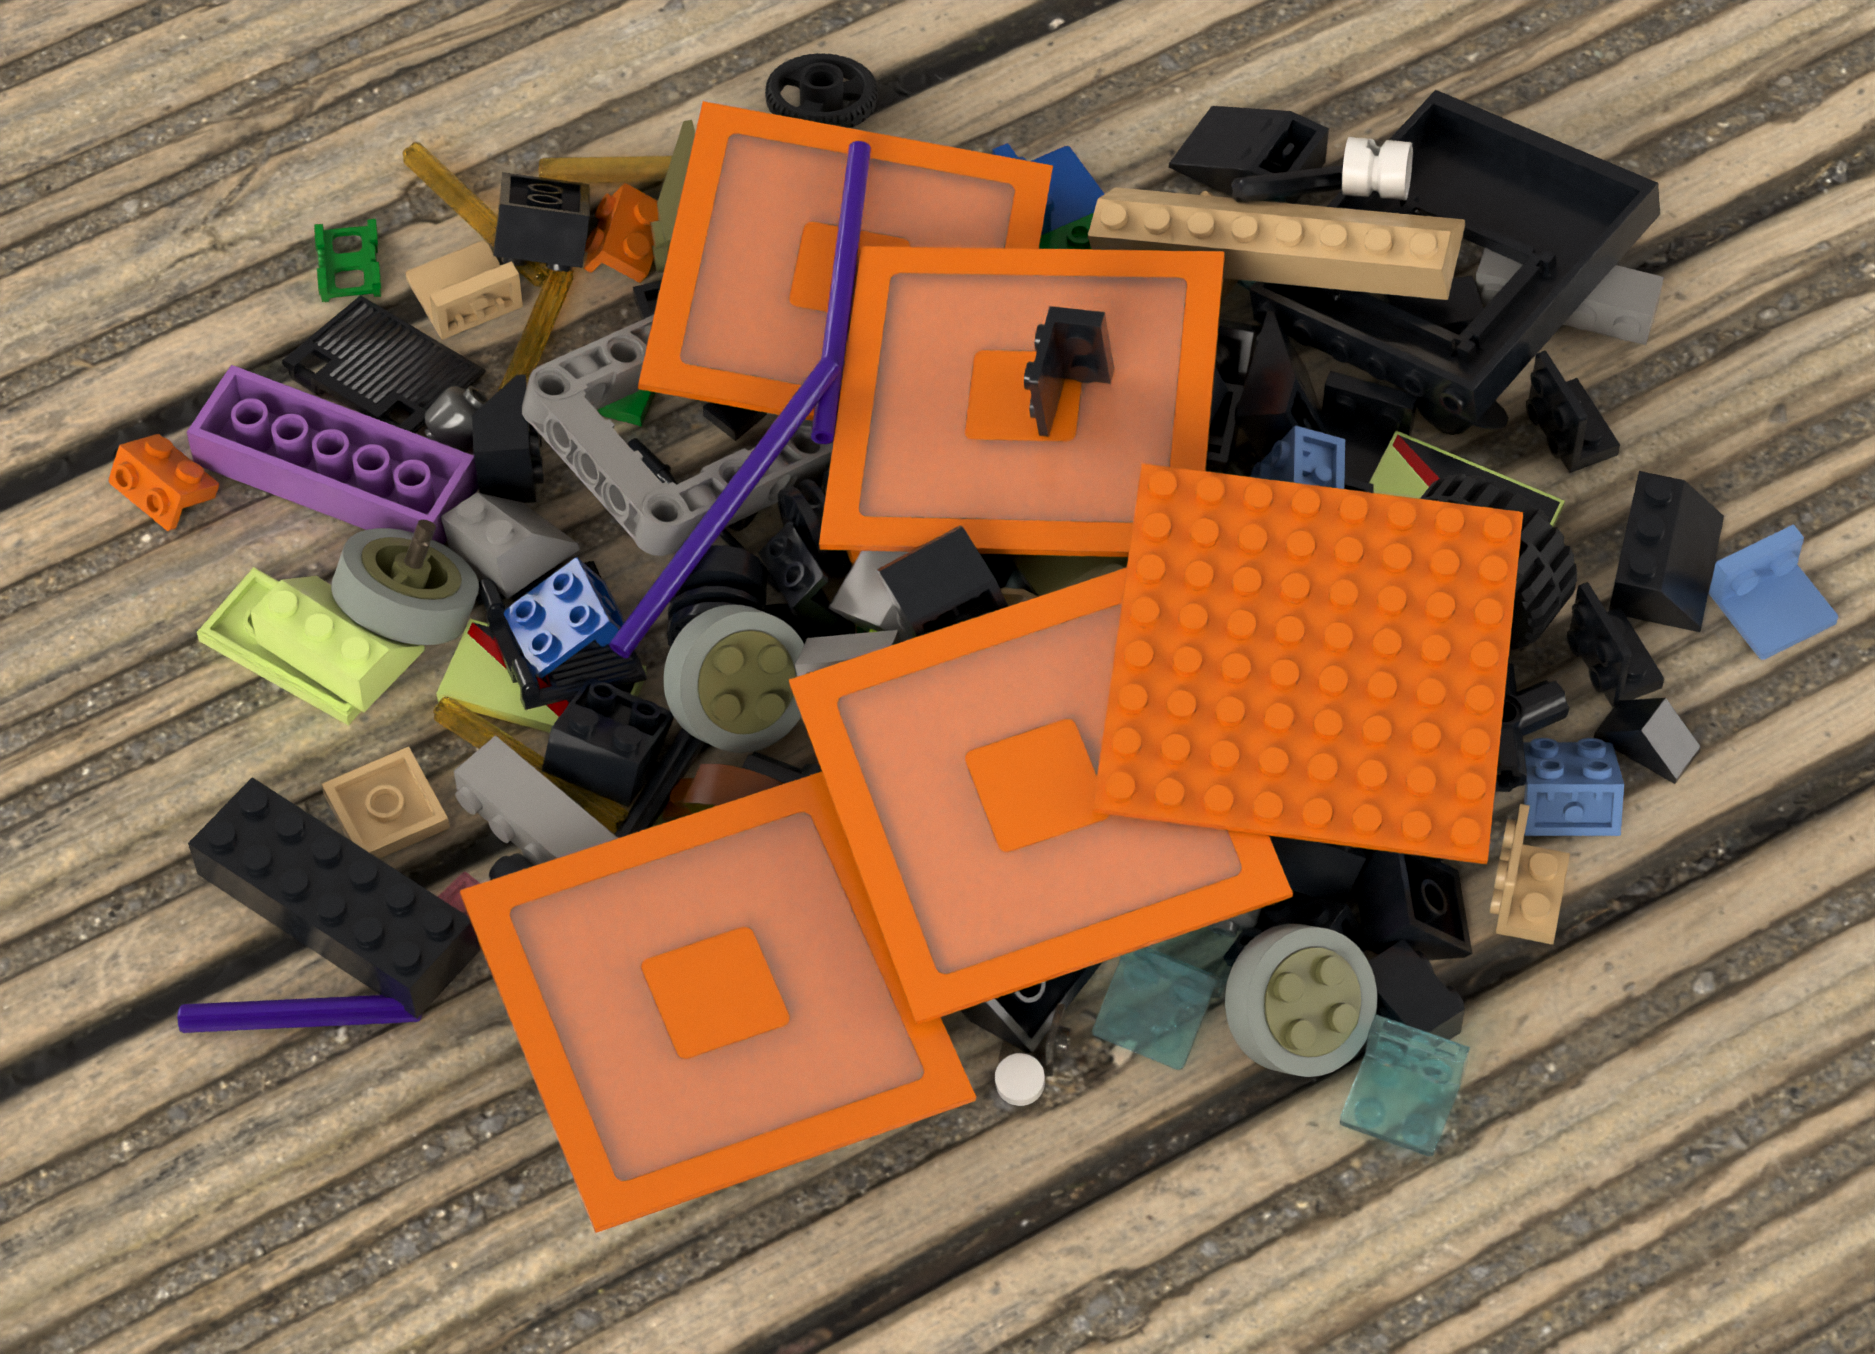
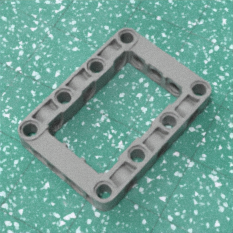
[522,315,834,556]

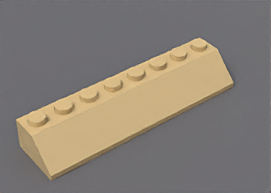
[1088,187,1465,300]

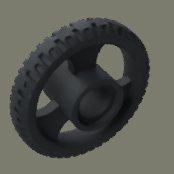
[765,53,878,128]

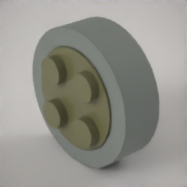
[331,520,479,645]
[664,605,804,753]
[1225,924,1377,1077]

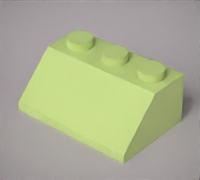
[250,576,425,712]

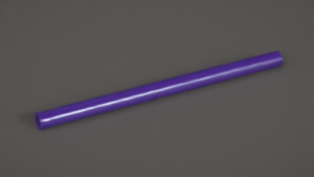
[811,141,871,444]
[609,357,841,658]

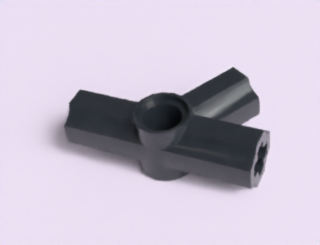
[1495,662,1570,792]

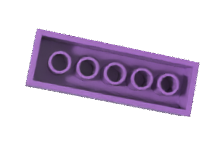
[187,365,479,545]

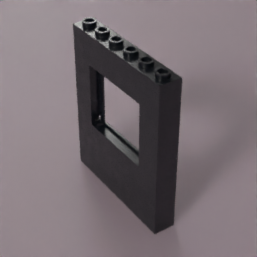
[1249,90,1660,422]

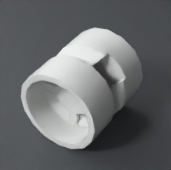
[1342,137,1413,200]

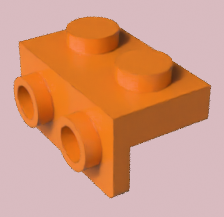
[583,183,658,283]
[108,434,220,531]

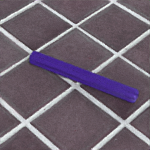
[177,995,423,1033]

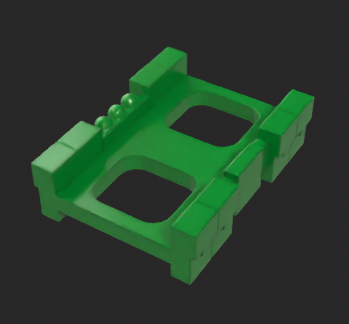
[314,219,381,302]

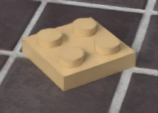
[321,746,450,859]

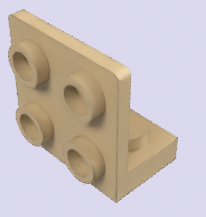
[406,240,523,340]
[1489,804,1570,945]

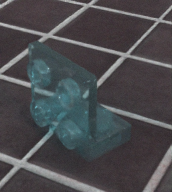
[1092,947,1227,1070]
[1339,1014,1470,1157]

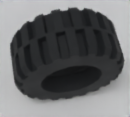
[1420,474,1577,650]

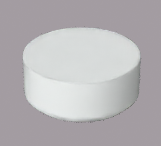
[995,1053,1045,1106]

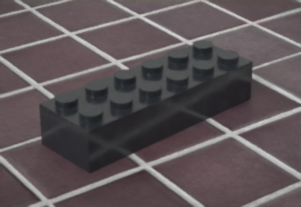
[188,777,480,1019]

